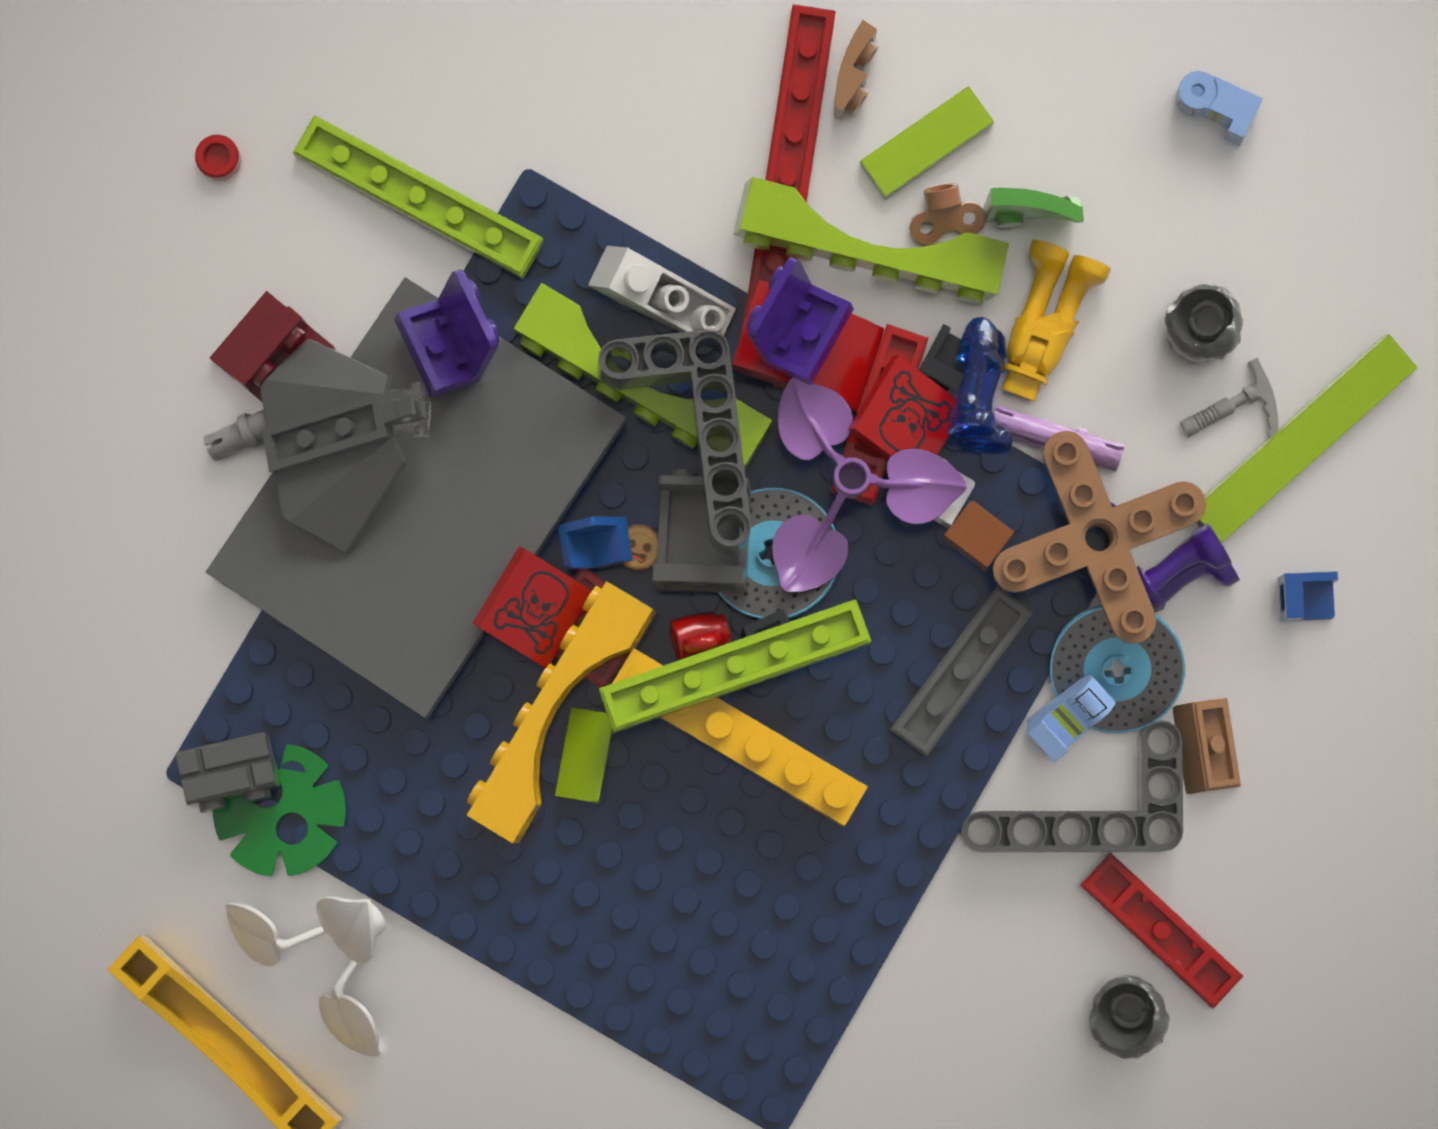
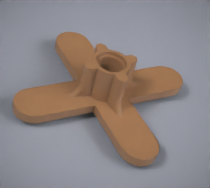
[992,431,1206,644]

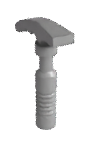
[1180,357,1279,439]

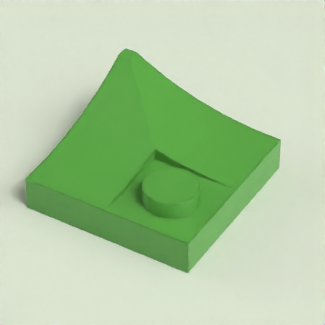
[984,187,1084,228]

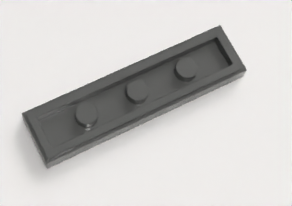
[890,586,1033,757]

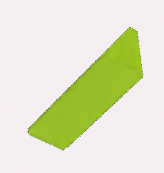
[555,707,613,804]

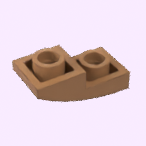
[834,20,879,120]

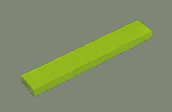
[292,115,545,279]
[1198,334,1418,543]
[599,599,871,733]

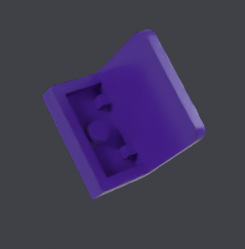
[747,257,854,386]
[394,269,499,398]

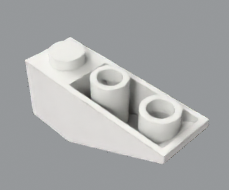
[588,246,736,335]

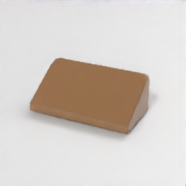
[1173,698,1241,794]

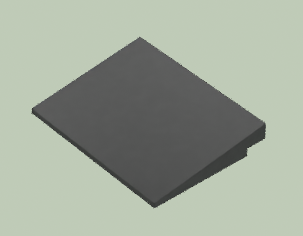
[205,277,627,720]

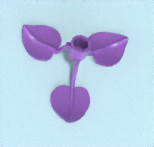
[772,378,967,592]

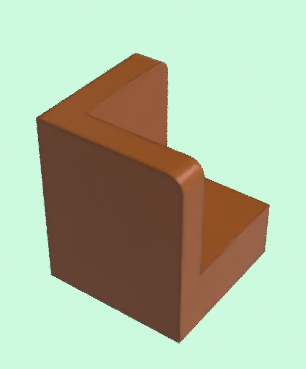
[942,501,1014,571]

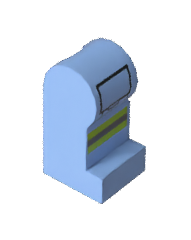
[1176,71,1263,146]
[1027,674,1116,762]

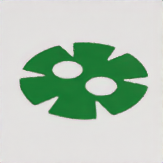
[212,744,346,877]

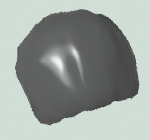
[1164,283,1243,363]
[1089,975,1170,1059]

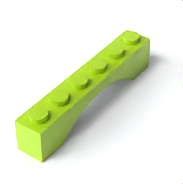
[733,177,1009,304]
[514,283,772,470]

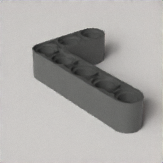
[598,330,751,555]
[959,720,1183,853]

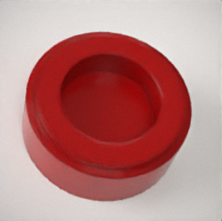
[195,134,241,181]

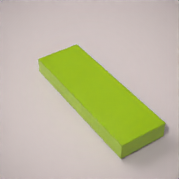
[860,86,994,199]

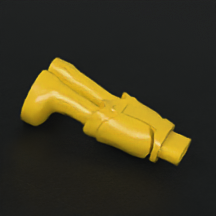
[1002,239,1111,402]

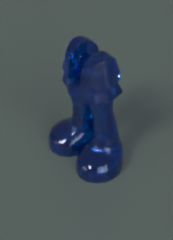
[948,317,1013,454]

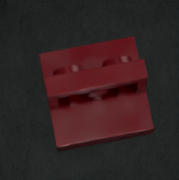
[209,290,336,403]

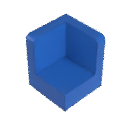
[558,516,633,570]
[1278,571,1338,622]

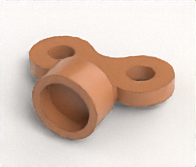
[909,183,986,245]

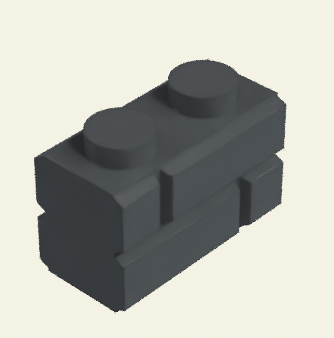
[176,732,280,813]

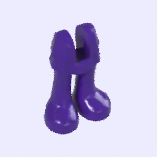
[1137,523,1240,612]

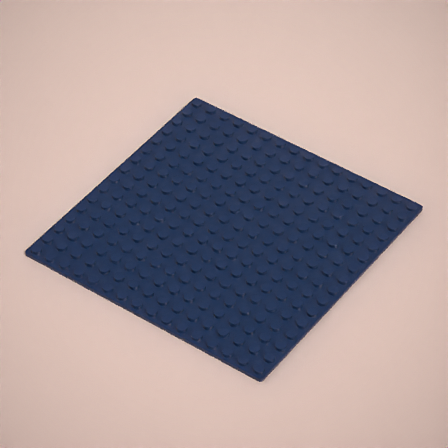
[166,169,1117,1129]

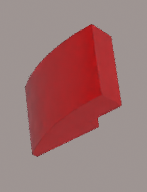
[732,280,884,413]

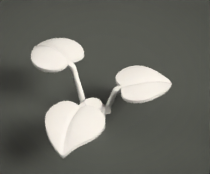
[225,896,386,1056]

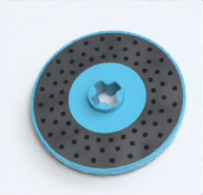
[718,488,837,619]
[1050,605,1185,733]

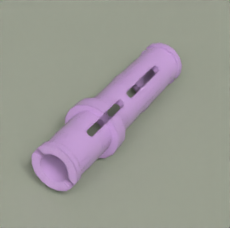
[989,405,1125,472]

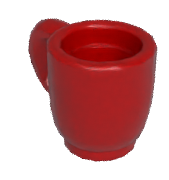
[669,612,732,661]

